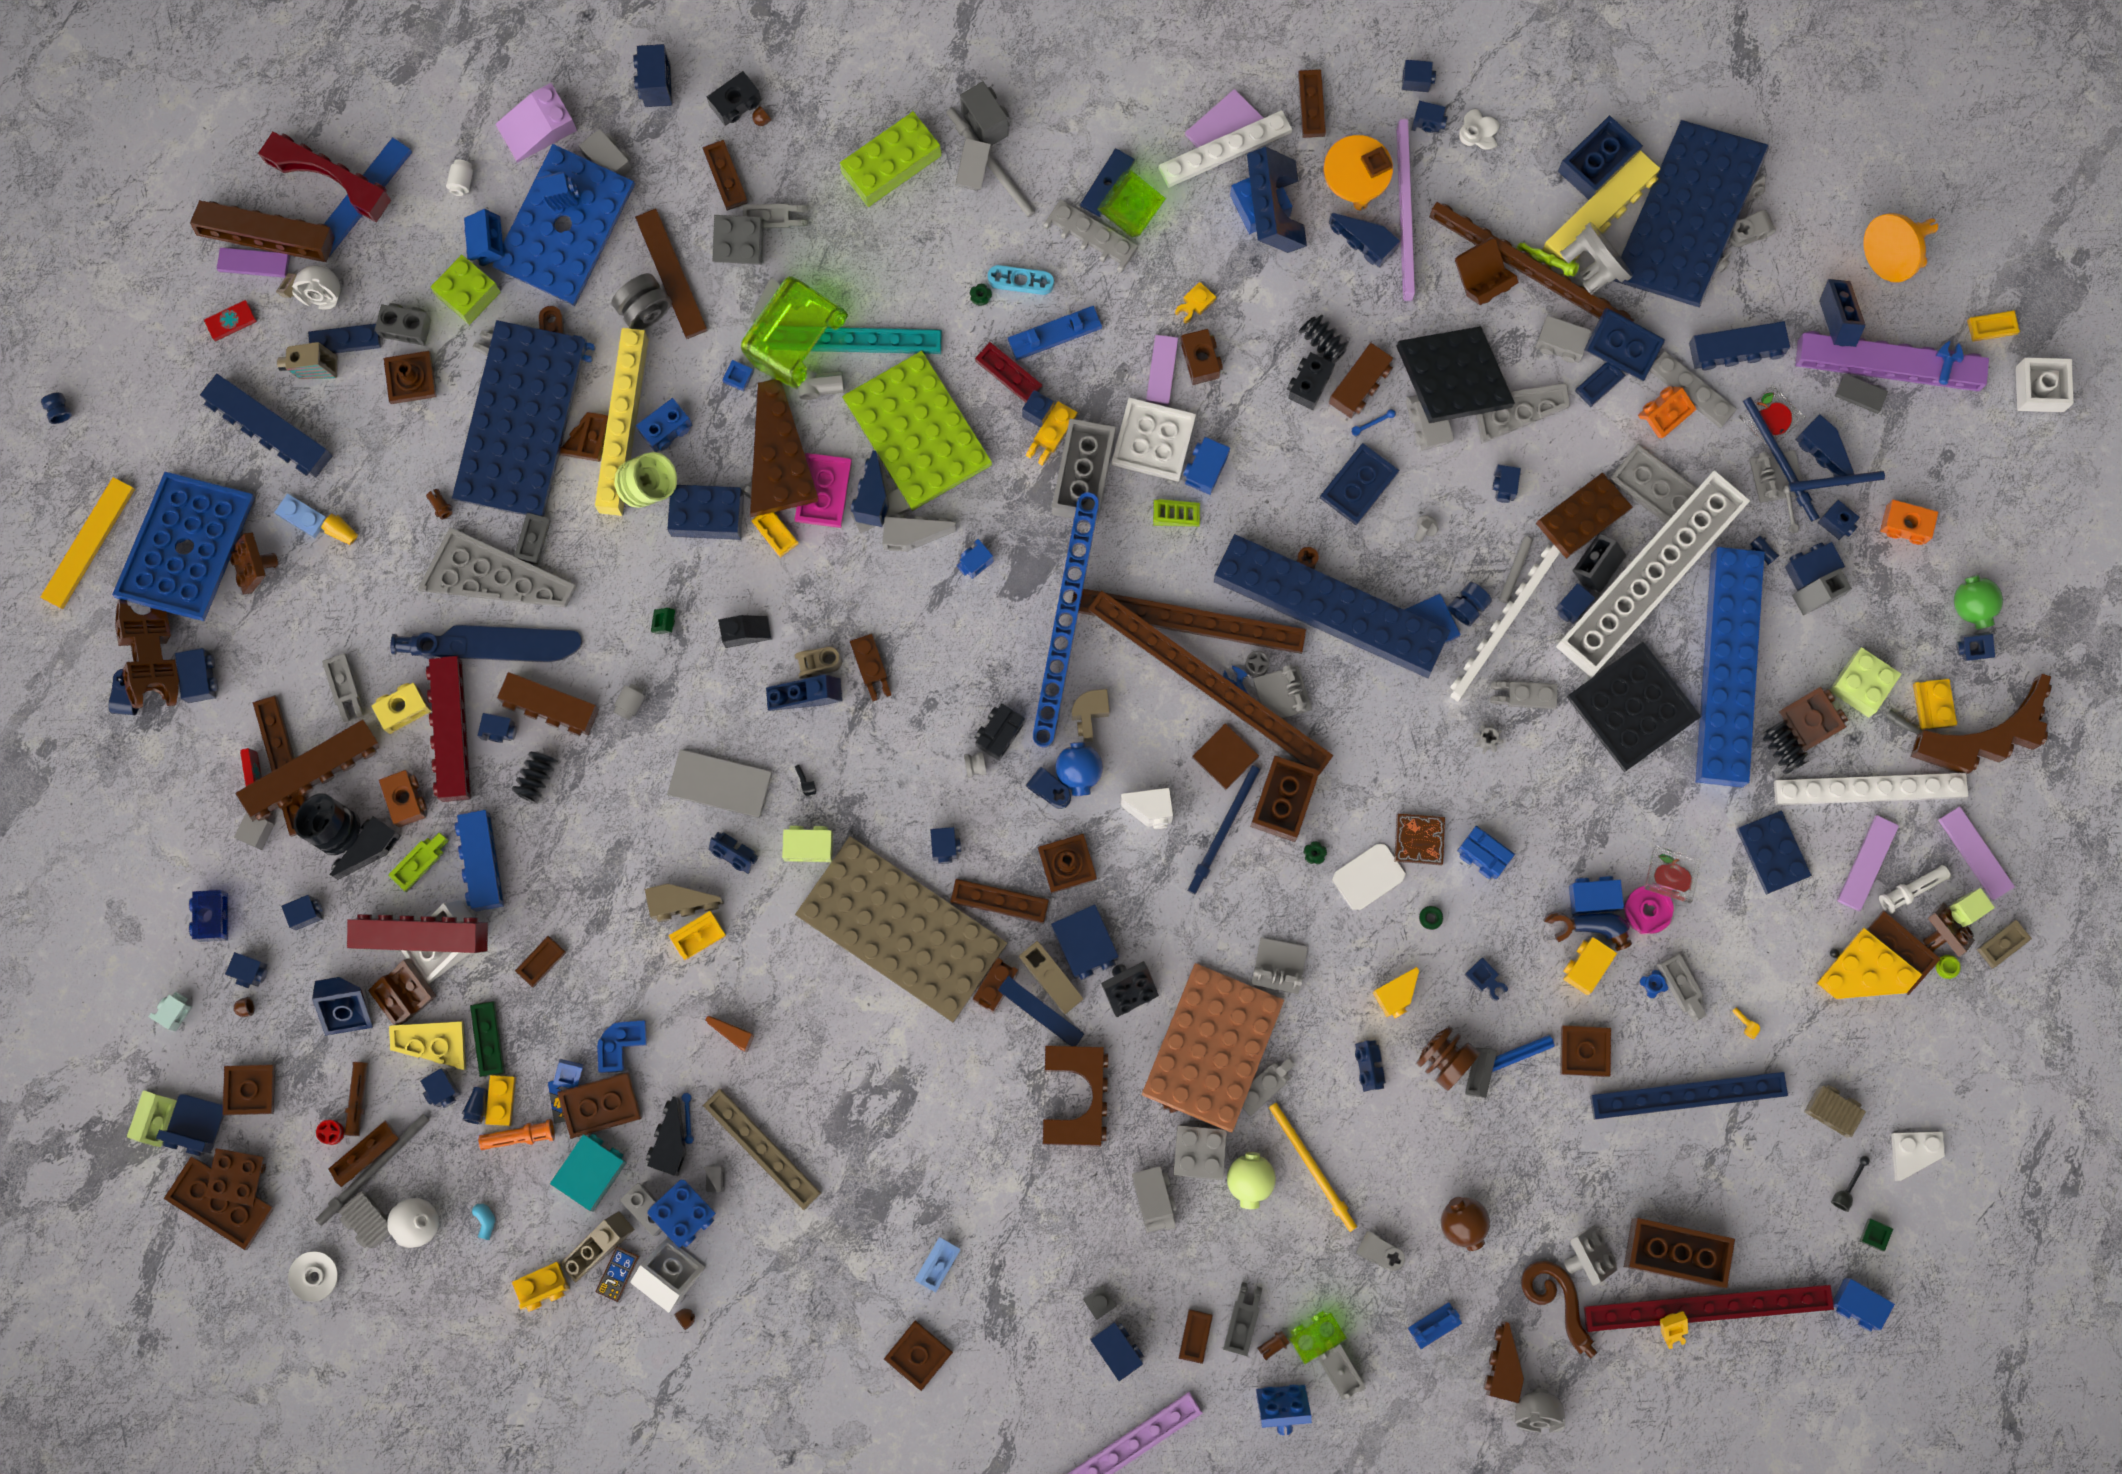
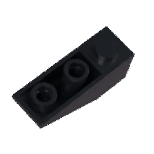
[329,816,401,880]
[646,1096,686,1177]

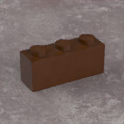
[1329,342,1393,419]

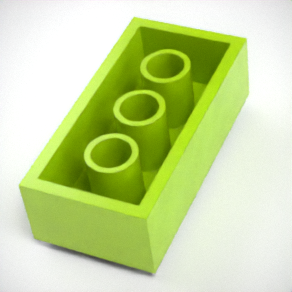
[839,111,941,207]

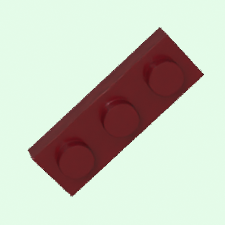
[975,342,1043,403]

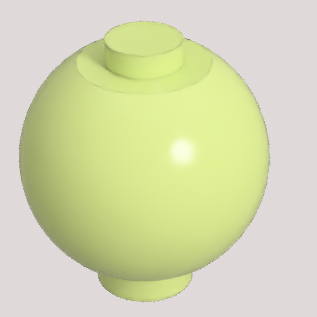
[1227,1152,1276,1209]

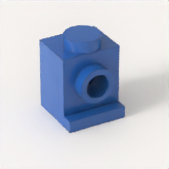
[956,539,994,579]

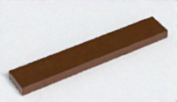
[635,208,708,340]
[252,695,306,837]

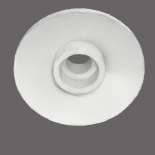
[288,1252,338,1302]

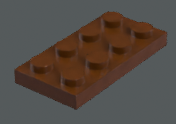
[1536,472,1633,559]
[163,1156,275,1250]

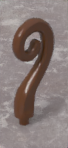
[1521,1261,1598,1359]

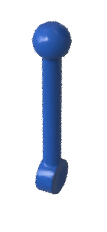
[1351,409,1396,436]
[681,1093,694,1144]

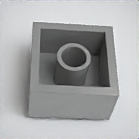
[1173,1126,1227,1180]

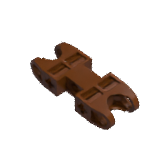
[115,599,179,708]

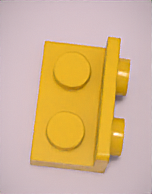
[512,1261,570,1312]

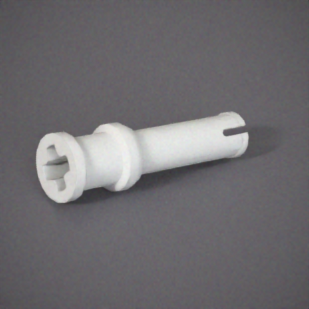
[1879,865,1951,914]

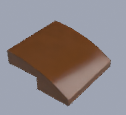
[368,958,436,1025]

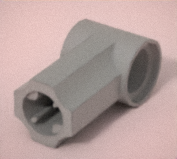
[797,371,844,400]

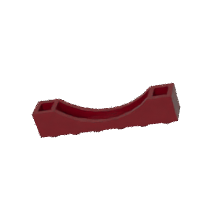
[258,131,392,223]

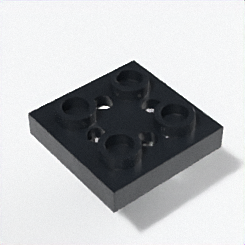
[1101,961,1159,1018]

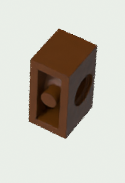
[1180,329,1223,385]

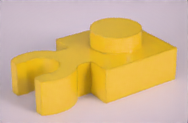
[1175,282,1216,324]
[1660,1312,1688,1349]

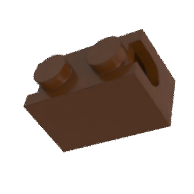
[973,958,1019,1014]

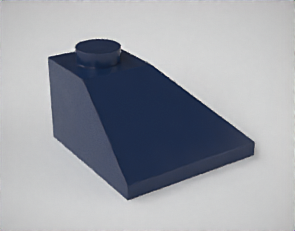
[312,977,373,1036]

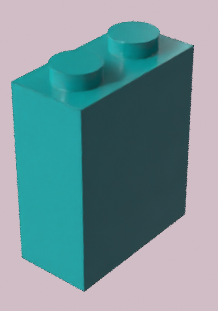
[550,1133,627,1212]

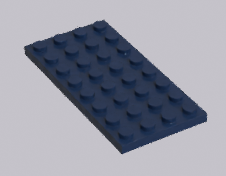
[1614,120,1769,308]
[452,320,587,517]

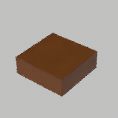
[1361,146,1393,179]

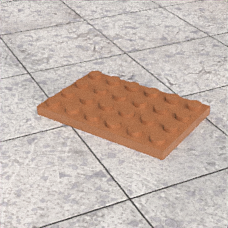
[1141,963,1284,1133]

